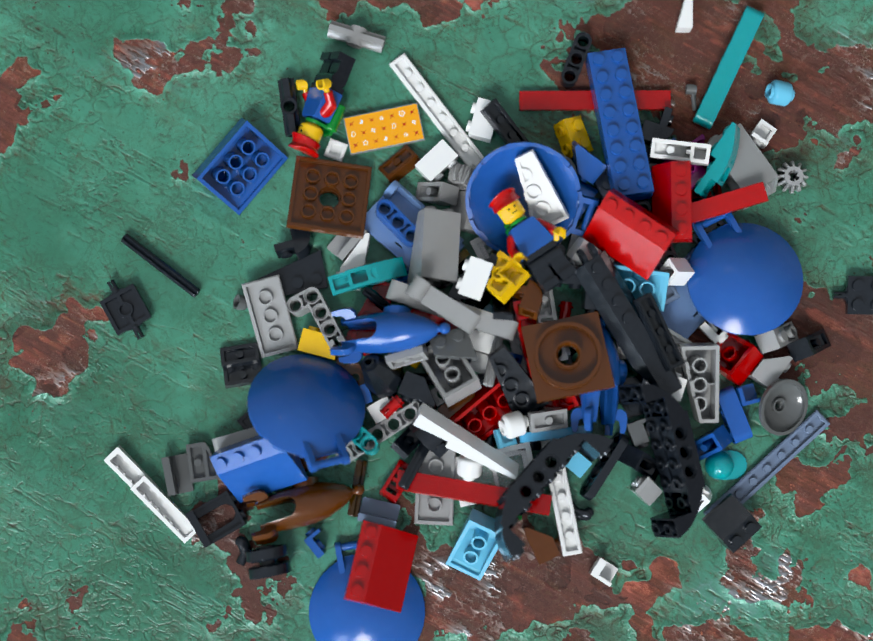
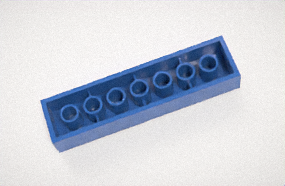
[585,48,654,201]

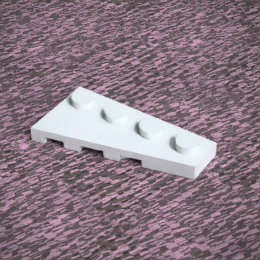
[515,149,569,225]

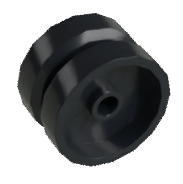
[245,544,292,580]

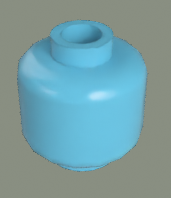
[765,80,795,106]

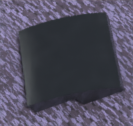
[220,342,262,389]

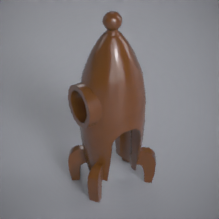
[242,477,365,545]

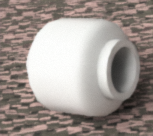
[498,411,529,439]
[457,455,483,481]

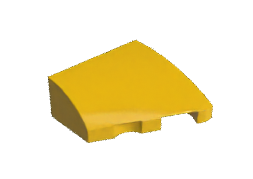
[486,250,530,304]

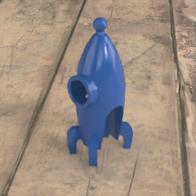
[330,305,451,363]
[571,316,628,436]

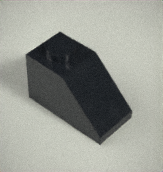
[787,328,831,362]
[618,444,659,482]

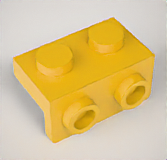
[553,115,594,159]

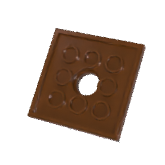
[286,155,372,239]
[521,311,615,403]

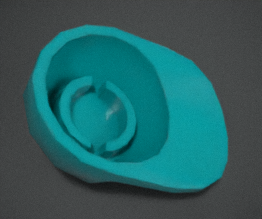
[705,450,747,480]

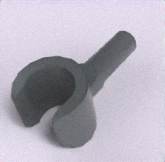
[685,84,697,111]

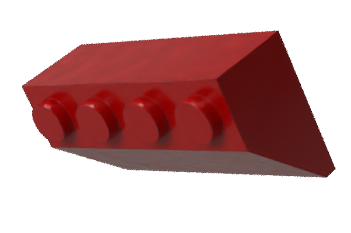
[652,161,692,243]
[449,376,512,441]

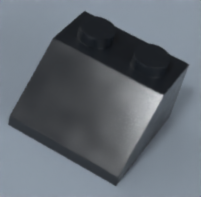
[702,494,762,554]

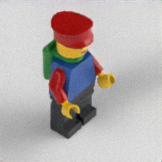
[288,51,356,158]
[489,187,577,295]

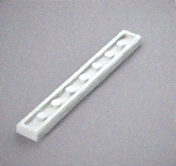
[389,53,484,169]

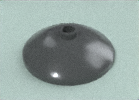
[758,378,808,436]

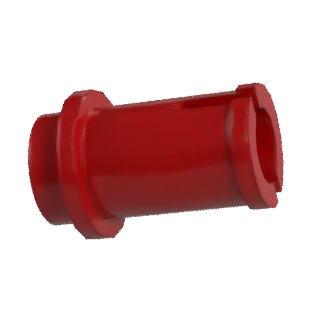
[558,301,574,319]
[379,395,404,419]

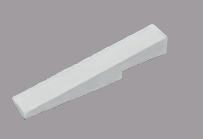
[413,403,519,480]
[104,445,196,543]

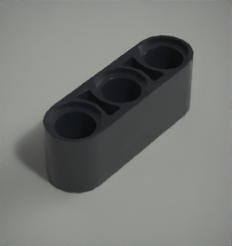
[560,32,592,88]

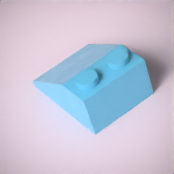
[613,262,670,312]
[446,508,498,580]

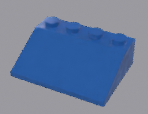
[192,118,288,215]
[209,435,309,503]

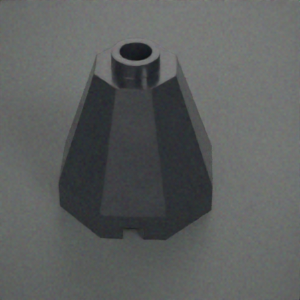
[361,354,404,399]

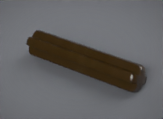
[347,460,368,517]

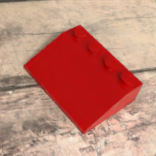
[582,188,680,280]
[343,520,418,613]

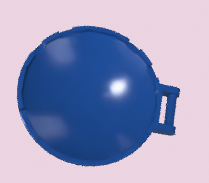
[465,142,600,255]
[687,212,803,336]
[247,354,365,473]
[309,540,425,641]

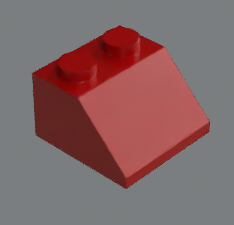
[717,333,764,386]

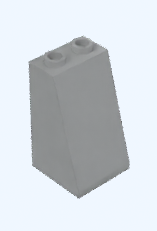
[707,123,779,210]
[407,206,461,288]

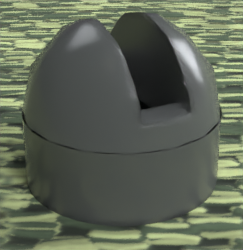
[233,294,248,310]

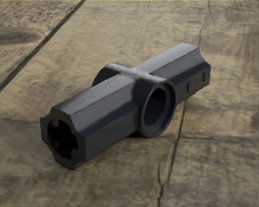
[277,78,301,138]

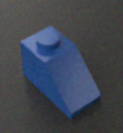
[572,140,607,185]
[695,424,734,461]

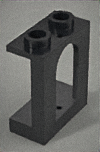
[186,490,247,548]

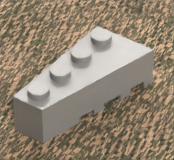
[676,342,720,423]

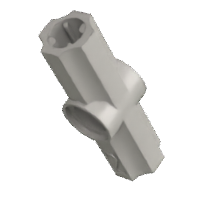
[327,21,386,53]

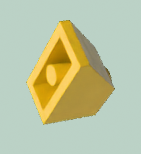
[297,326,337,361]

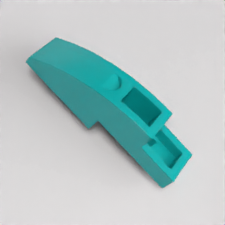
[694,122,740,199]
[328,257,408,296]

